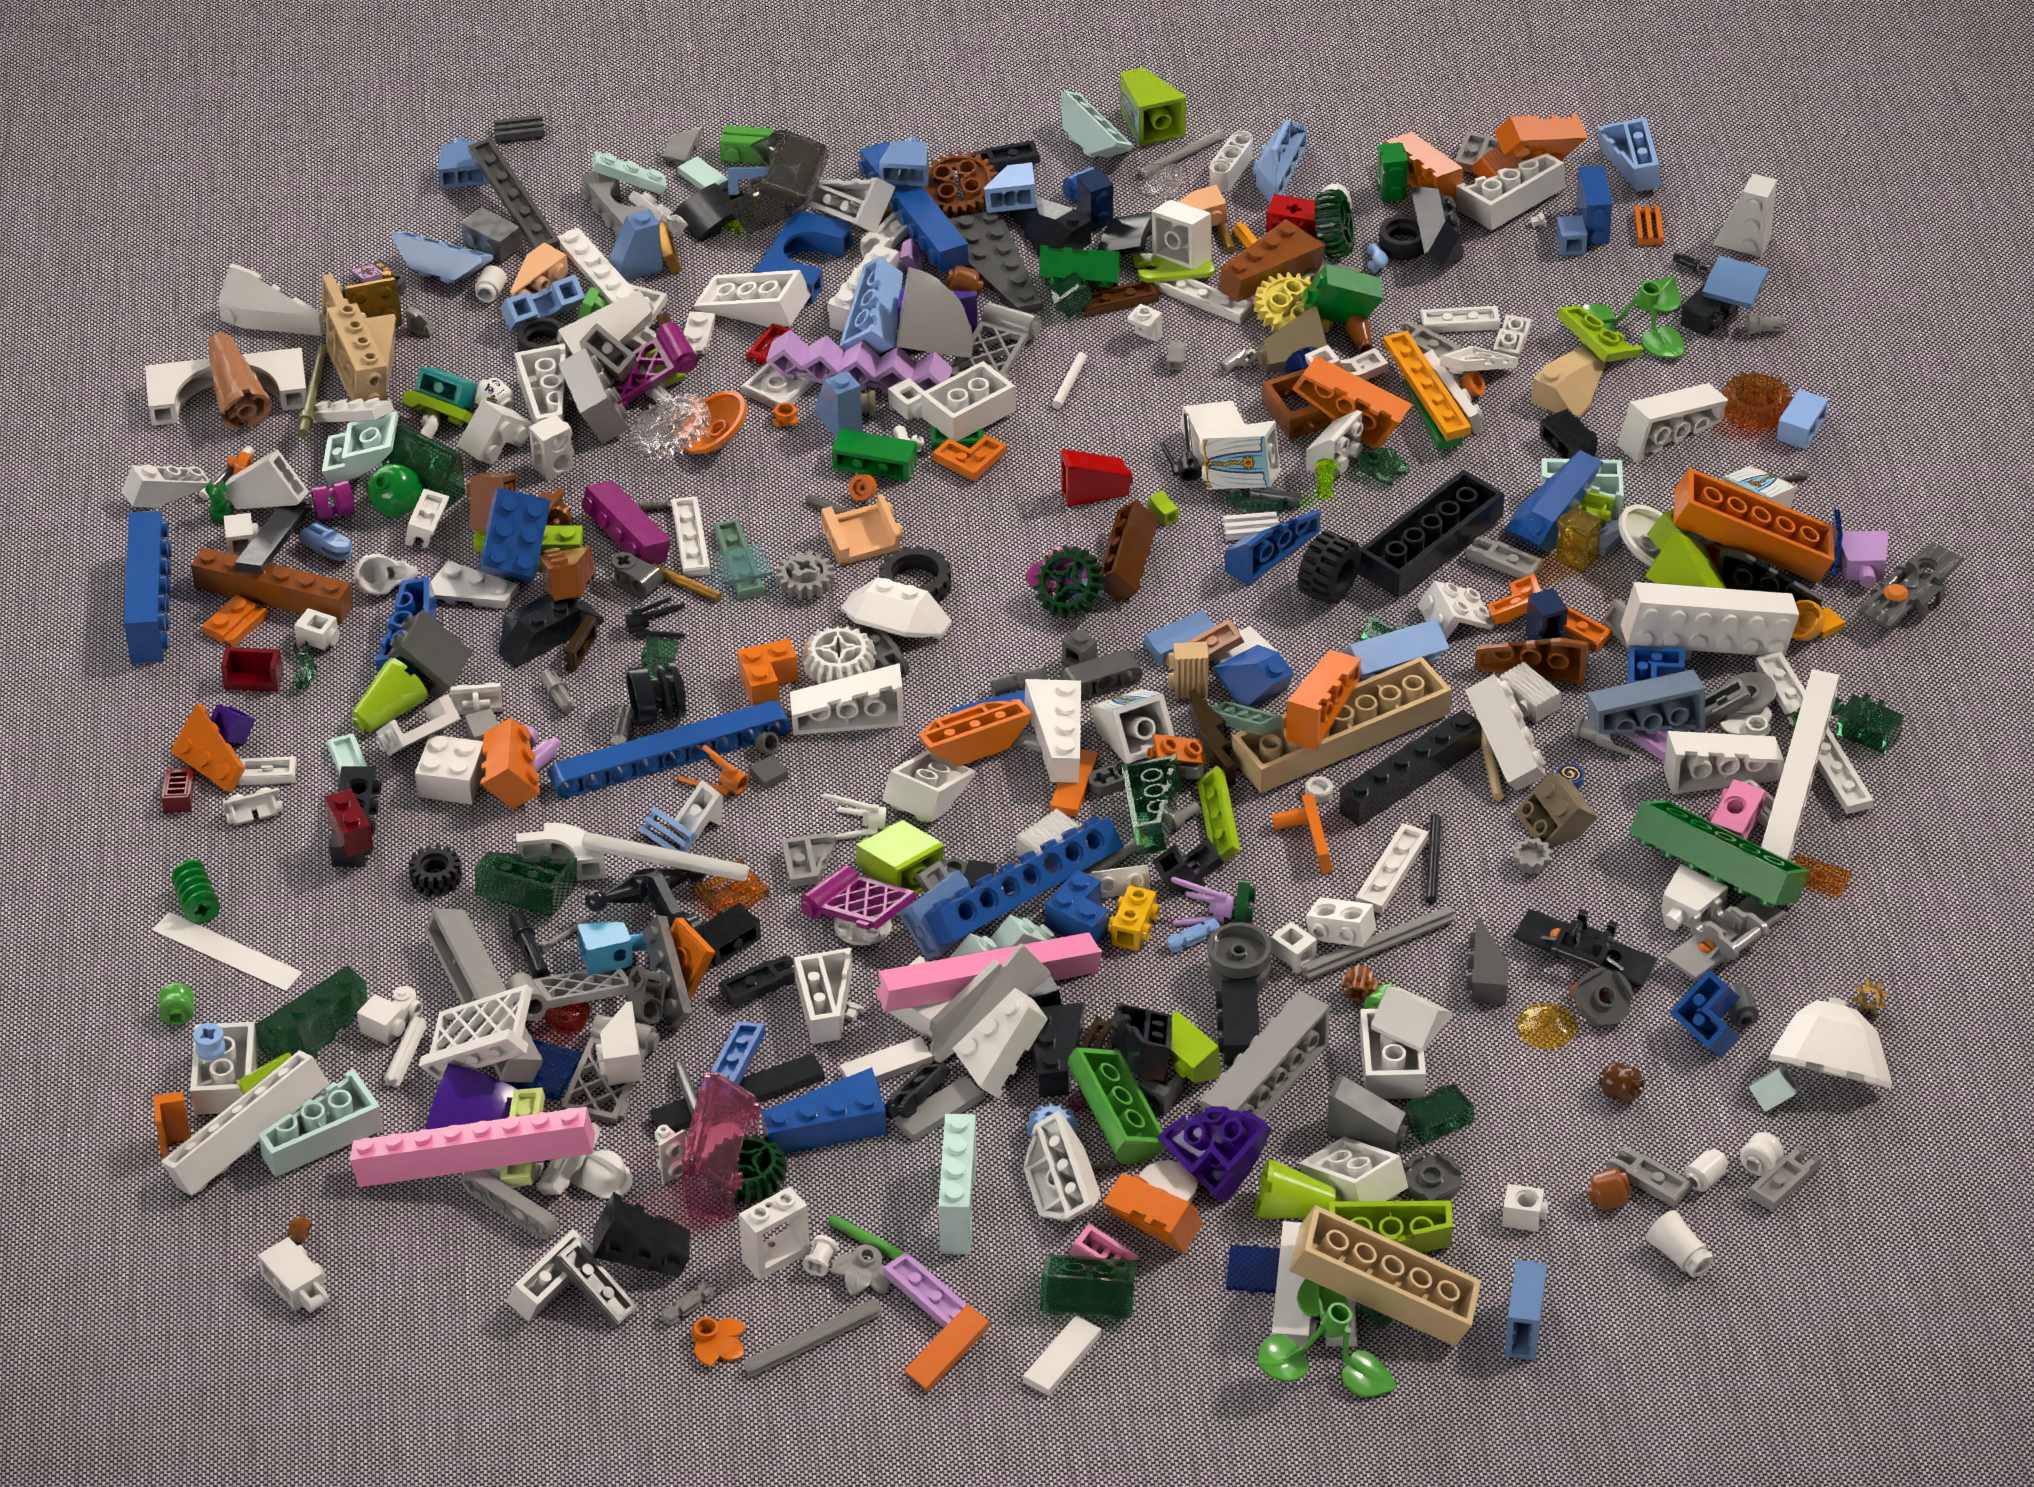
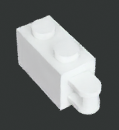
[258,1237,330,1313]

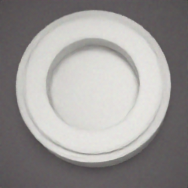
[1305,776,1333,803]

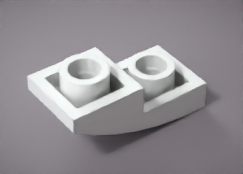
[1493,314,1532,357]

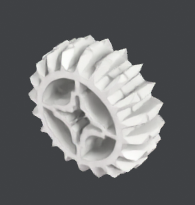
[802,625,876,684]

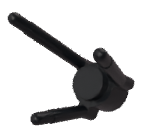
[1160,413,1202,481]
[625,596,686,638]

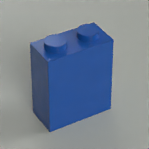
[1576,166,1612,245]

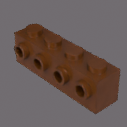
[1100,499,1159,602]

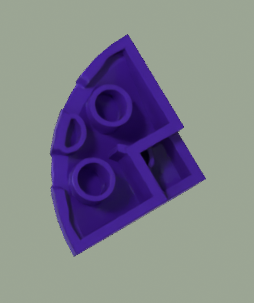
[425,1063,518,1130]
[1157,1106,1272,1203]

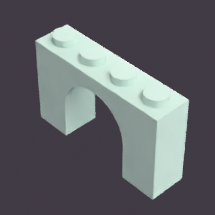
[939,1114,977,1255]

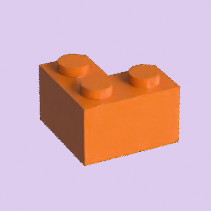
[736,638,798,706]

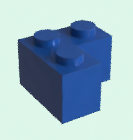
[1627,645,1685,684]
[1045,869,1109,946]
[1669,969,1740,1059]

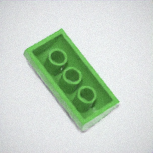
[1068,1047,1166,1165]

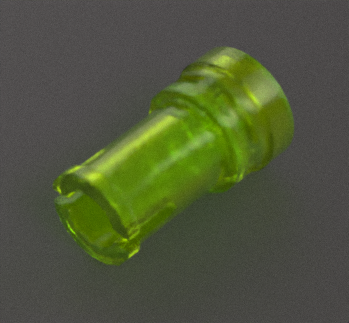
[1315,458,1337,499]

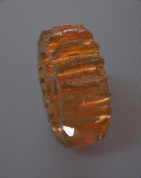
[1721,370,1792,432]

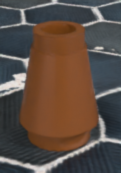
[1345,315,1373,354]

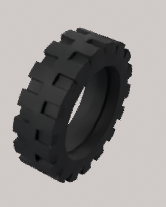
[879,546,951,604]

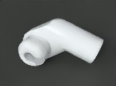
[416,414,440,446]
[893,426,924,453]

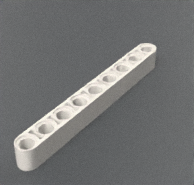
[1761,669,1840,861]

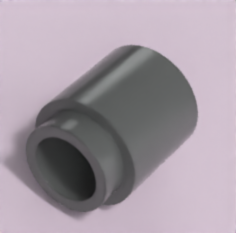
[1727,983,1759,1027]

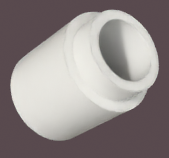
[475,265,507,303]
[1684,1149,1728,1192]

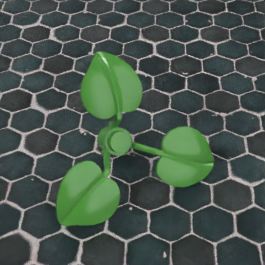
[1582,276,1684,358]
[1257,1278,1397,1397]

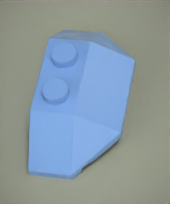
[1253,119,1307,202]
[391,231,493,283]

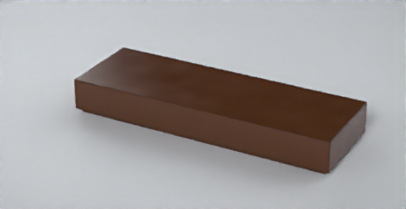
[1078,281,1159,318]

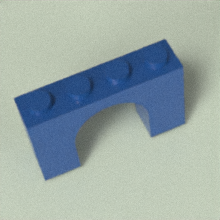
[753,209,853,304]

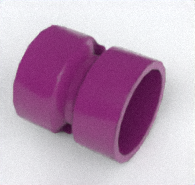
[311,480,355,522]

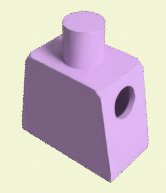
[1834,531,1888,588]

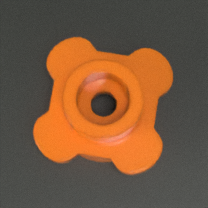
[772,402,799,426]

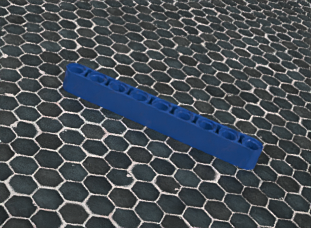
[547,701,791,798]

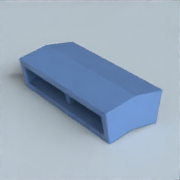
[1143,609,1215,666]

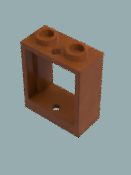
[1262,368,1334,440]

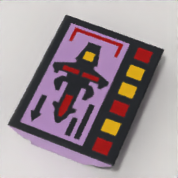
[348,260,394,283]

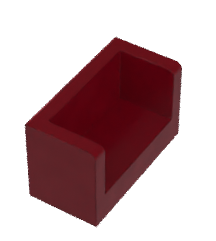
[221,647,283,692]

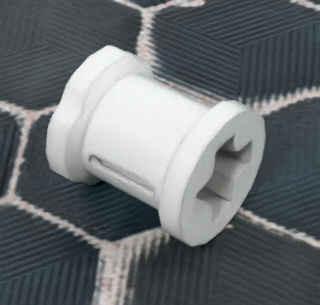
[803,1235,839,1276]

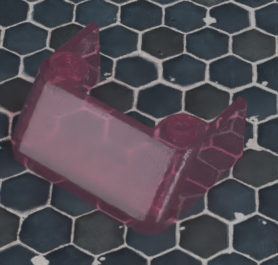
[682,1071,761,1220]

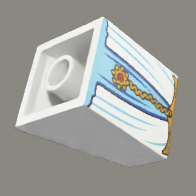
[1199,421,1280,489]
[1722,465,1797,508]
[1090,689,1175,764]

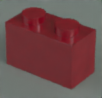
[324,788,374,857]

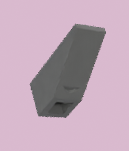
[1466,919,1509,1005]

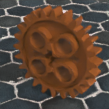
[923,151,998,218]

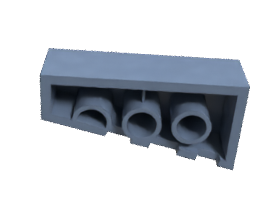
[1587,669,1705,734]

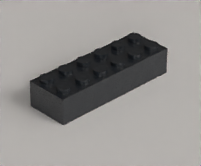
[1358,469,1505,598]

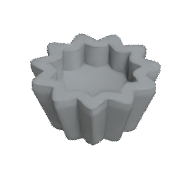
[1512,837,1553,875]

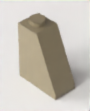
[1257,306,1327,374]

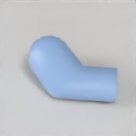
[1367,243,1389,273]

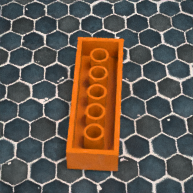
[1673,468,1834,583]

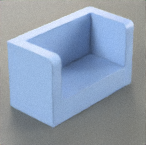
[1777,389,1829,450]

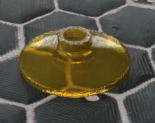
[1517,1003,1576,1049]

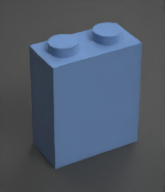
[1505,1260,1547,1360]

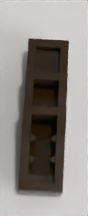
[1189,689,1236,787]

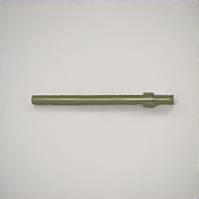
[298,345,327,438]

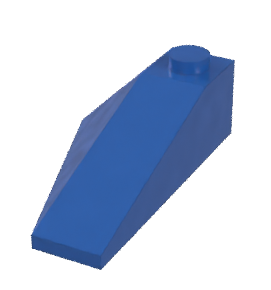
[1224,510,1321,586]

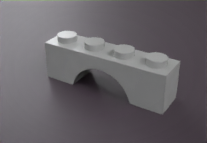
[579,171,646,238]

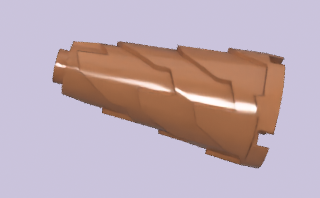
[207,332,272,429]

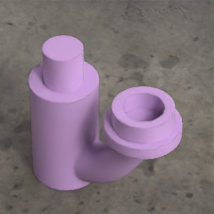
[526,726,561,772]

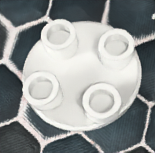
[834,906,892,945]

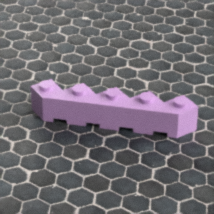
[766,330,952,395]

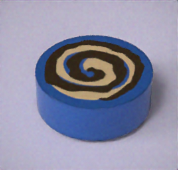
[1556,764,1584,789]

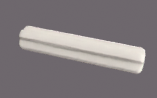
[384,1016,426,1088]

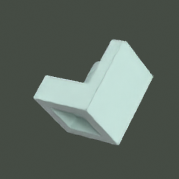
[1749,1064,1801,1111]

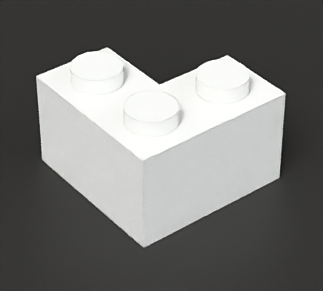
[457,399,534,465]

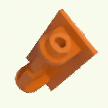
[1146,734,1207,765]

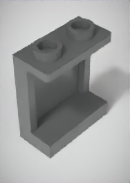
[387,610,473,699]

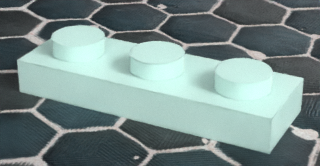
[592,152,667,195]

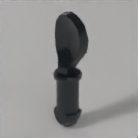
[1673,253,1714,272]

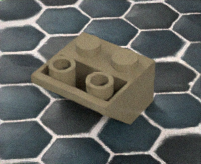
[1514,771,1598,848]

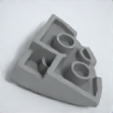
[896,267,973,358]

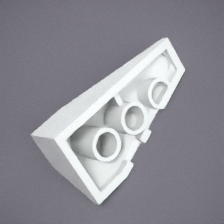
[218,264,324,336]

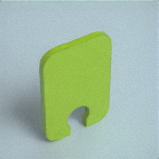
[1133,253,1215,283]

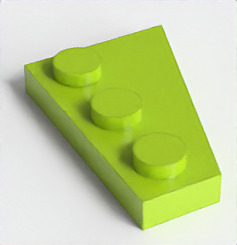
[1556,305,1644,362]

